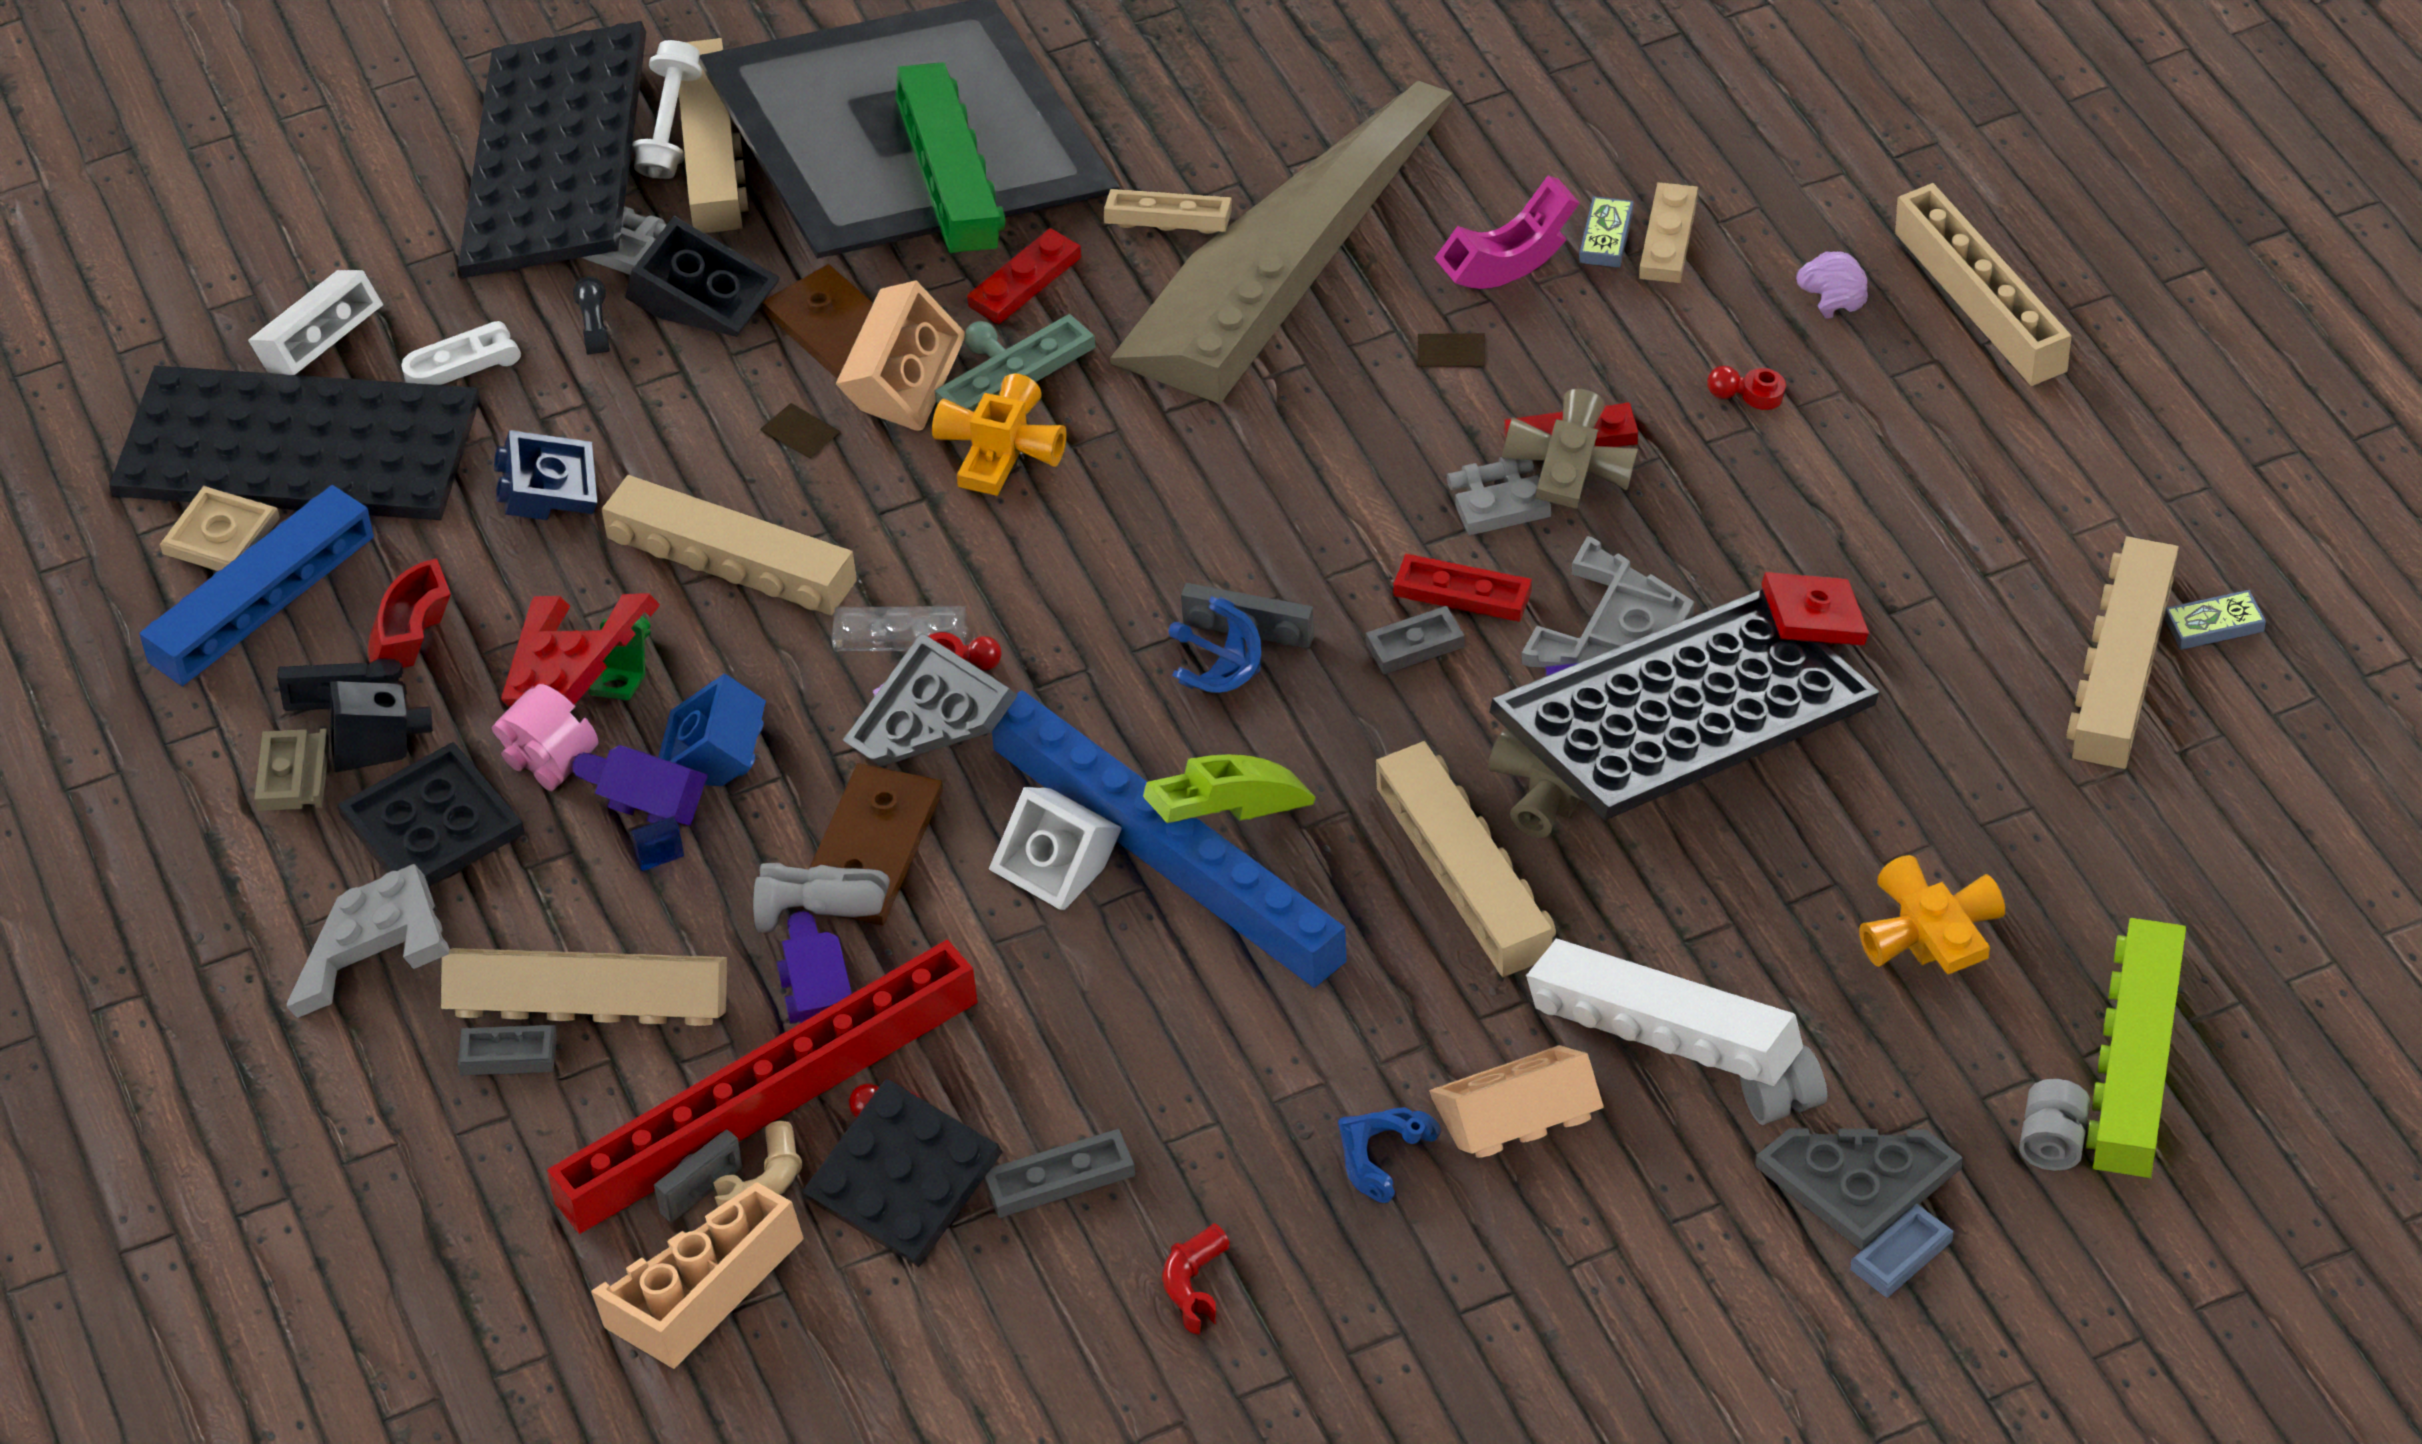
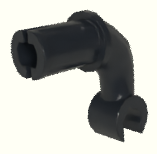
[573,276,610,355]

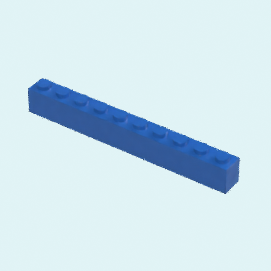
[992,690,1347,988]

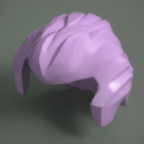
[1796,252,1868,318]

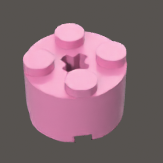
[491,684,598,791]

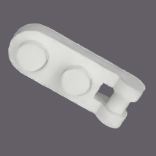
[402,321,521,385]

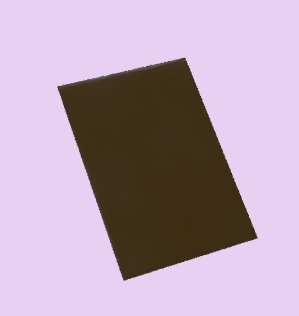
[1417,333,1485,367]
[760,403,841,458]

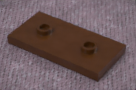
[762,263,873,379]
[797,763,943,926]

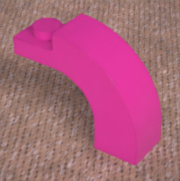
[1434,175,1580,289]

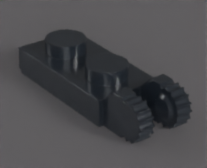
[277,658,407,711]

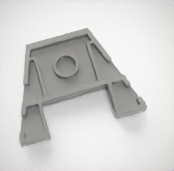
[1522,536,1694,668]
[287,864,450,1018]

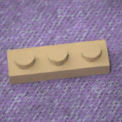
[1639,182,1698,283]
[1104,189,1232,234]

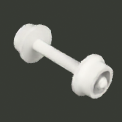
[632,40,702,179]

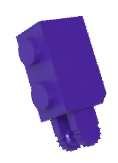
[571,745,708,829]
[776,910,852,1024]

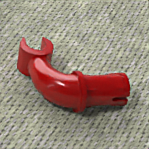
[1162,1223,1230,1335]

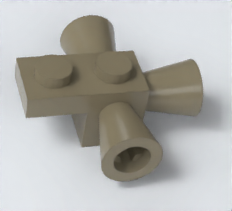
[1502,389,1638,509]
[1488,729,1581,838]

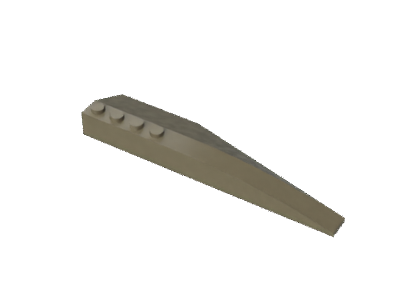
[1110,81,1453,404]

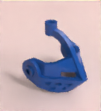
[1168,596,1261,693]
[1338,1107,1441,1203]

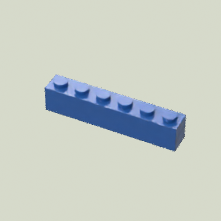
[139,485,374,687]

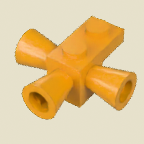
[932,373,1066,496]
[1859,855,2005,975]

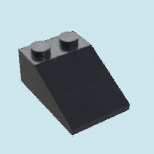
[625,216,780,337]

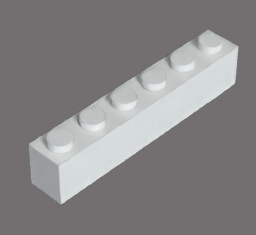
[1526,938,1803,1086]

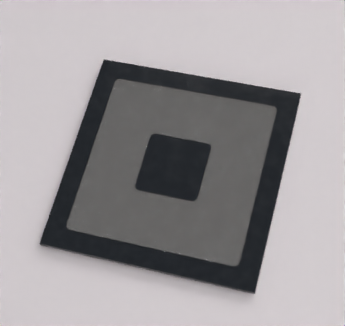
[698,0,1120,259]

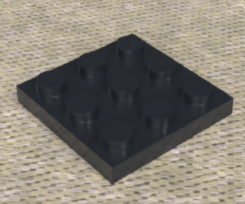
[337,741,525,887]
[802,1078,1003,1267]

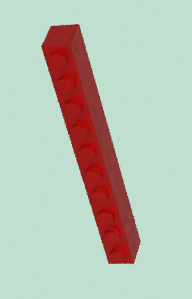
[547,939,978,1235]

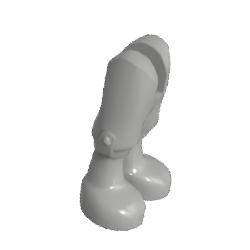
[753,863,890,933]

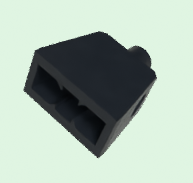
[330,682,433,772]

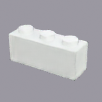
[248,270,383,375]

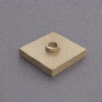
[160,486,280,571]

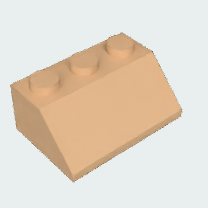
[836,280,965,431]
[1429,1045,1604,1158]

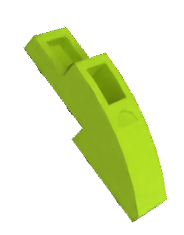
[1143,754,1316,823]

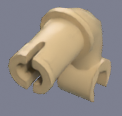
[713,1121,802,1207]

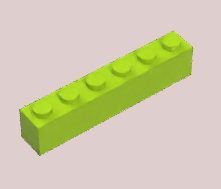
[2086,918,2186,1178]

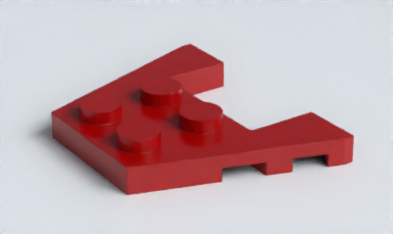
[501,593,660,708]

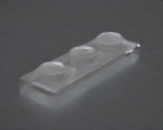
[832,606,967,651]

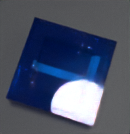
[631,816,684,871]

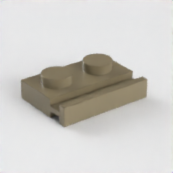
[254,728,330,811]

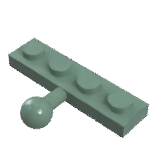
[935,313,1096,412]

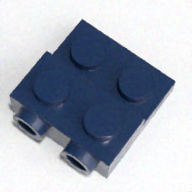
[494,430,597,520]

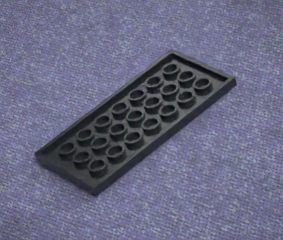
[458,21,647,278]
[109,365,480,520]
[1489,589,1879,820]

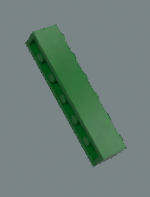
[895,62,1005,253]

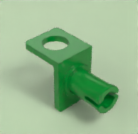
[588,616,651,700]

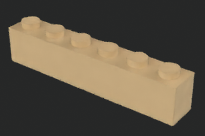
[679,38,749,233]
[1895,183,2071,386]
[602,475,857,616]
[2067,536,2179,769]
[1376,741,1556,978]
[441,948,727,1026]

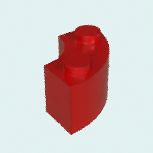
[368,558,451,668]

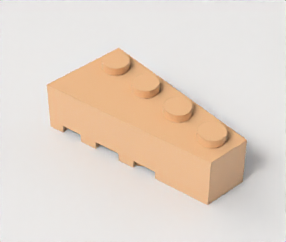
[591,1182,804,1369]

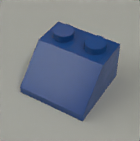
[658,673,766,786]

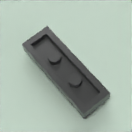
[1181,583,1314,648]
[984,1129,1135,1218]

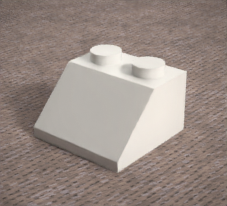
[989,787,1122,910]

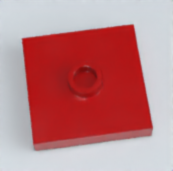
[1761,572,1869,645]

